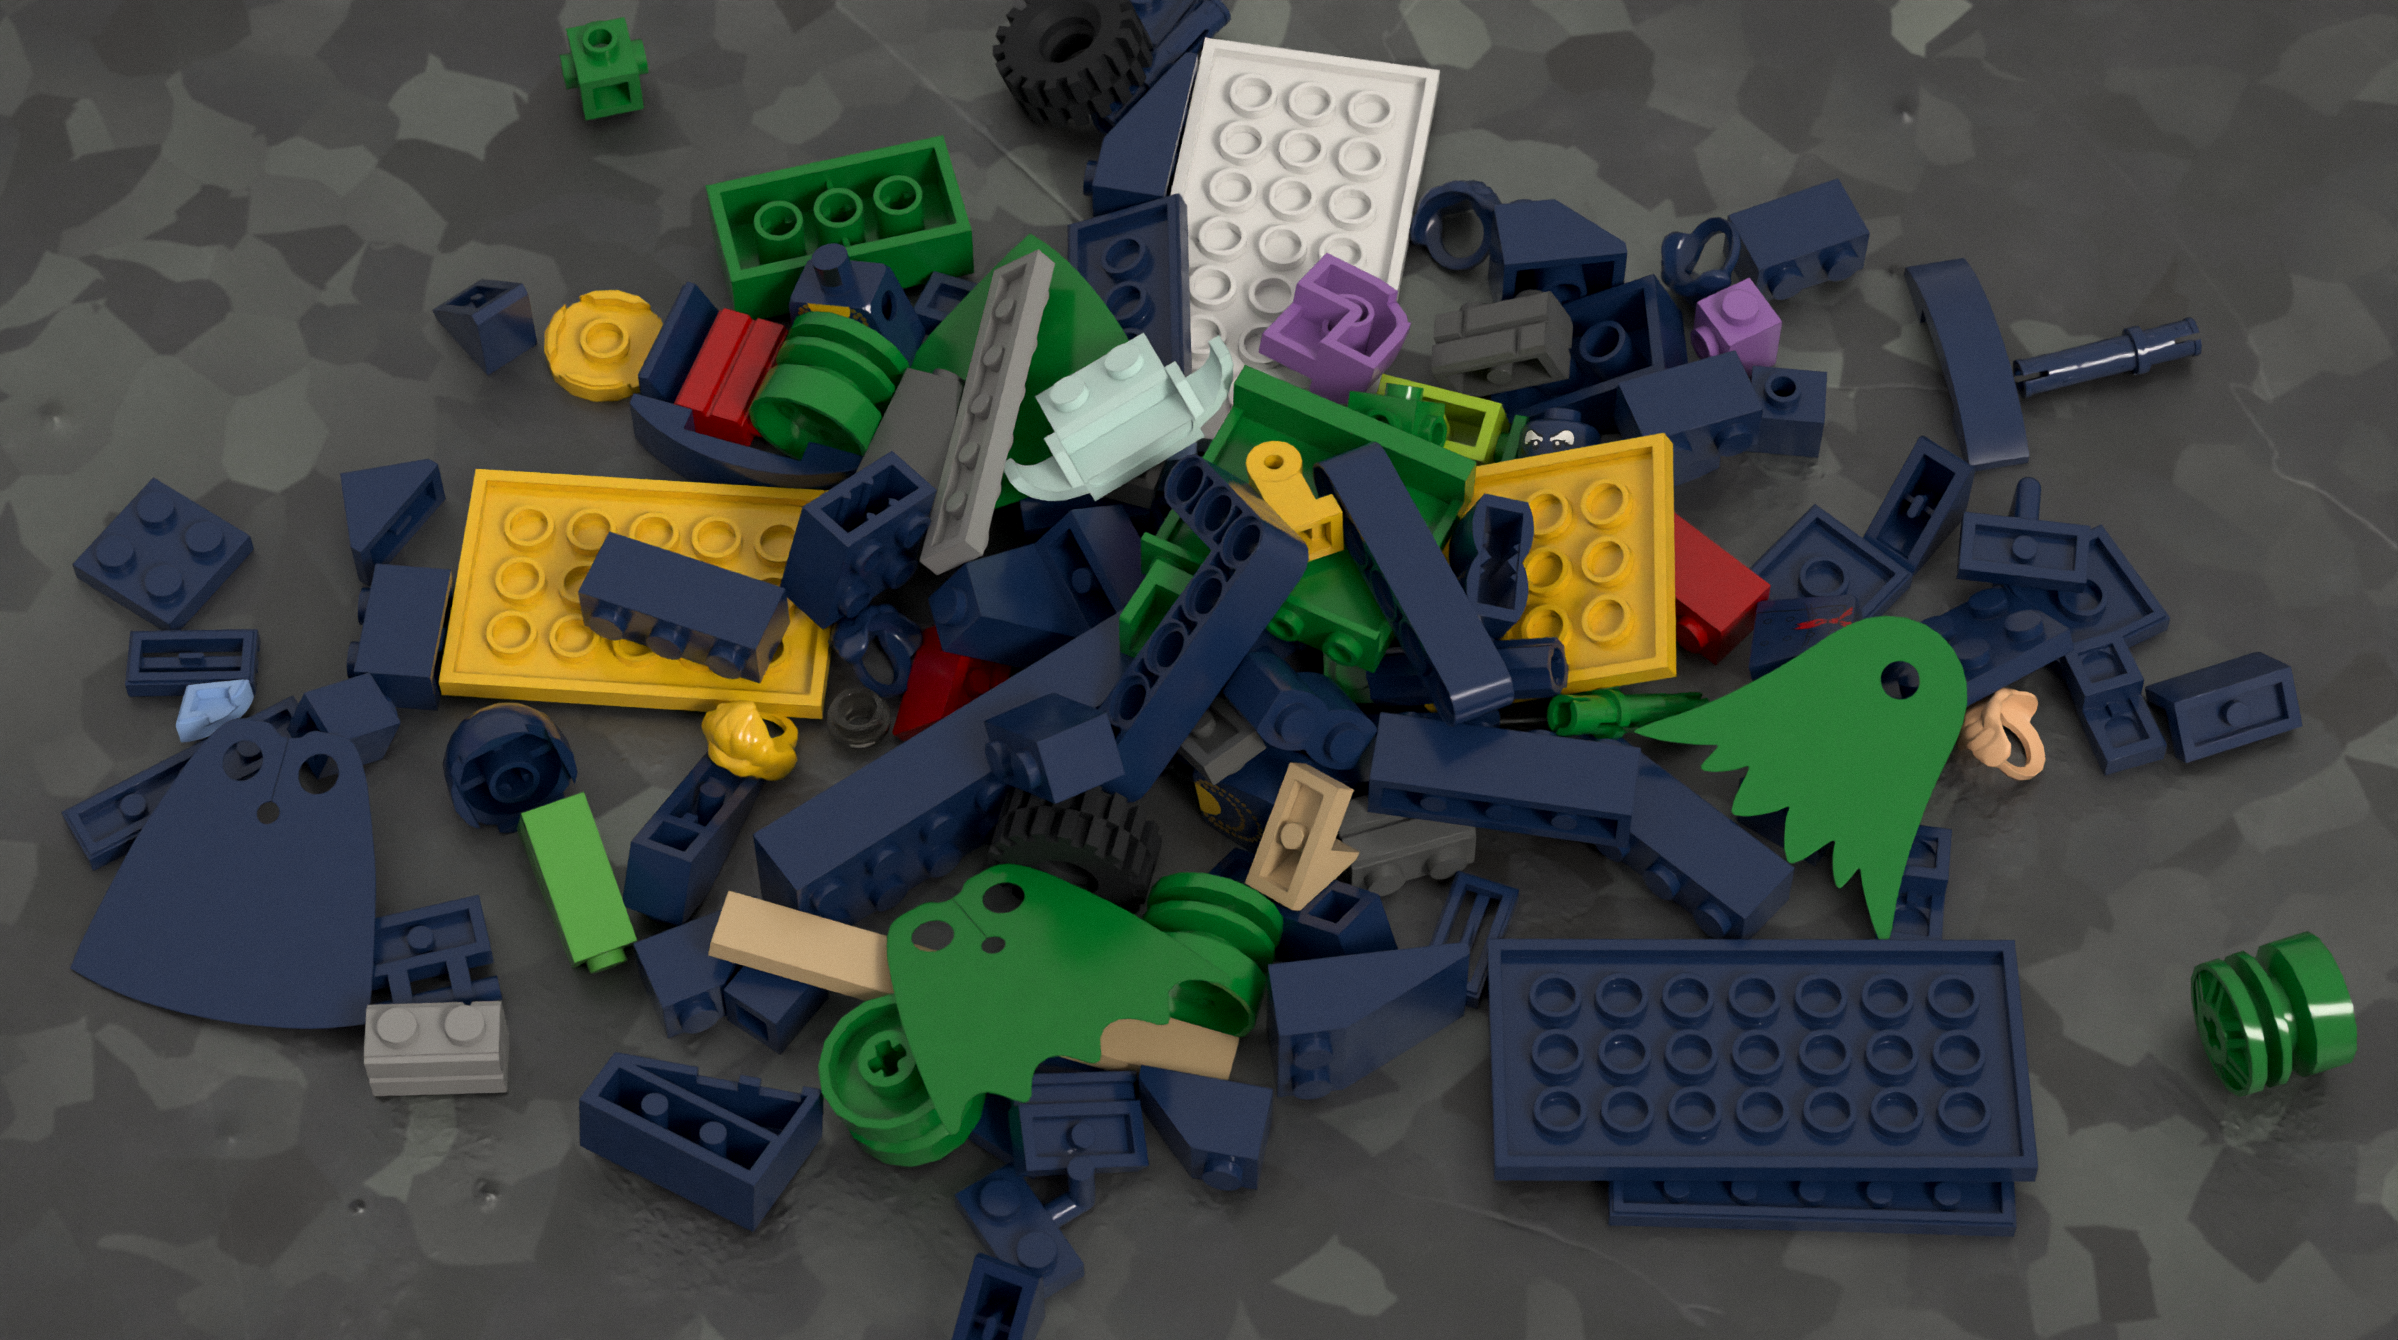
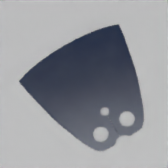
[70,718,376,1029]

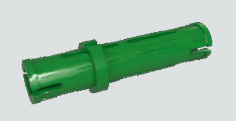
[1547,689,1710,740]

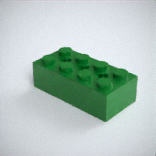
[705,135,974,320]

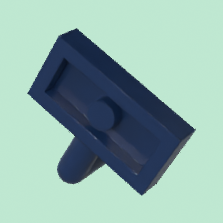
[1956,477,2091,594]
[954,1156,1096,1299]

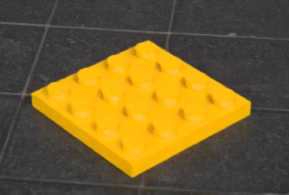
[1424,433,1676,713]

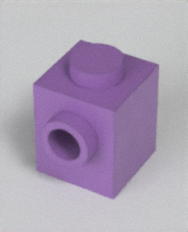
[1690,278,1782,377]

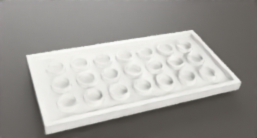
[1170,38,1440,452]

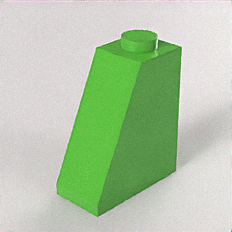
[517,792,637,974]

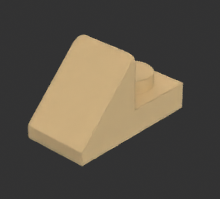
[1245,762,1360,911]

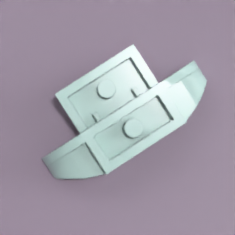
[1004,332,1234,501]

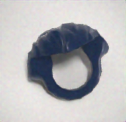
[1410,180,1502,271]
[1660,217,1741,308]
[828,604,923,698]

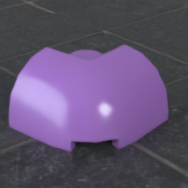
[1258,253,1411,404]

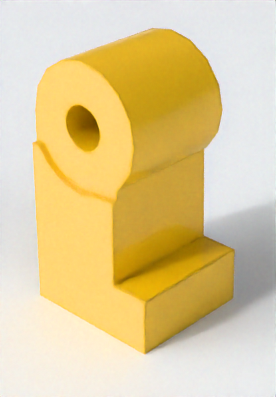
[1246,441,1344,562]

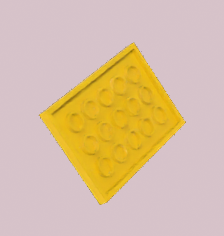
[439,469,834,719]

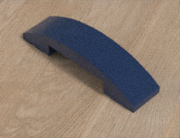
[1904,258,2030,472]
[629,393,864,490]

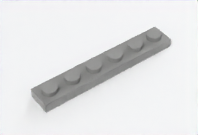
[920,249,1055,575]

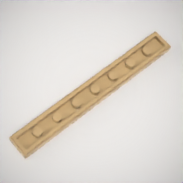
[708,891,1239,1080]

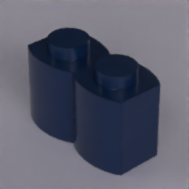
[1449,494,1534,641]
[1222,652,1377,770]

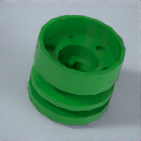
[748,311,909,461]
[1142,872,1283,1038]
[2191,931,2357,1097]

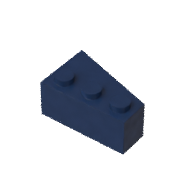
[579,1052,824,1232]

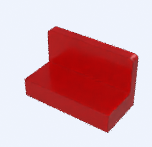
[892,626,1012,741]

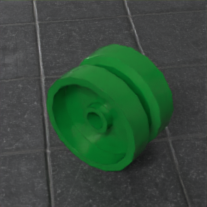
[818,994,987,1167]

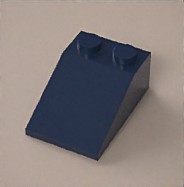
[1491,274,1688,433]
[1266,941,1470,1100]

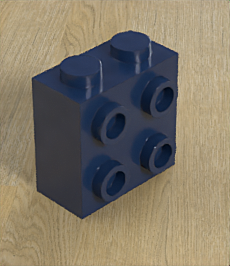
[780,451,937,630]

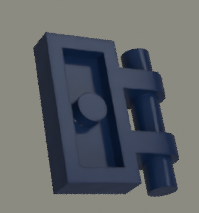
[370,894,503,1005]

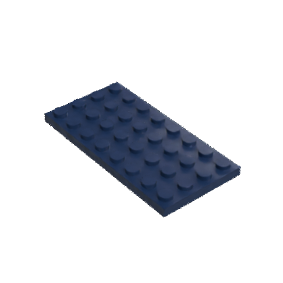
[1487,939,2038,1182]

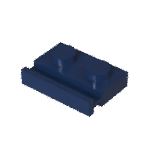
[1008,1071,1149,1177]

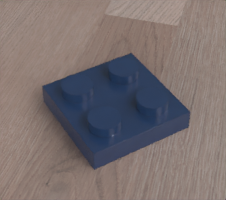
[72,477,254,630]

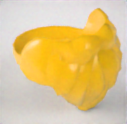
[701,700,798,781]

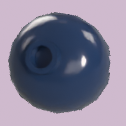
[443,703,578,833]

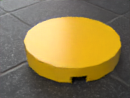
[544,290,663,402]

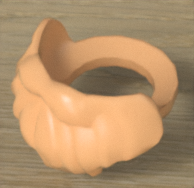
[1956,687,2046,781]

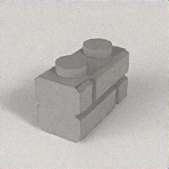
[364,1001,509,1096]

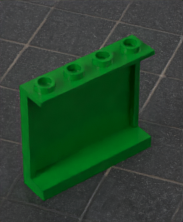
[1141,365,1477,673]

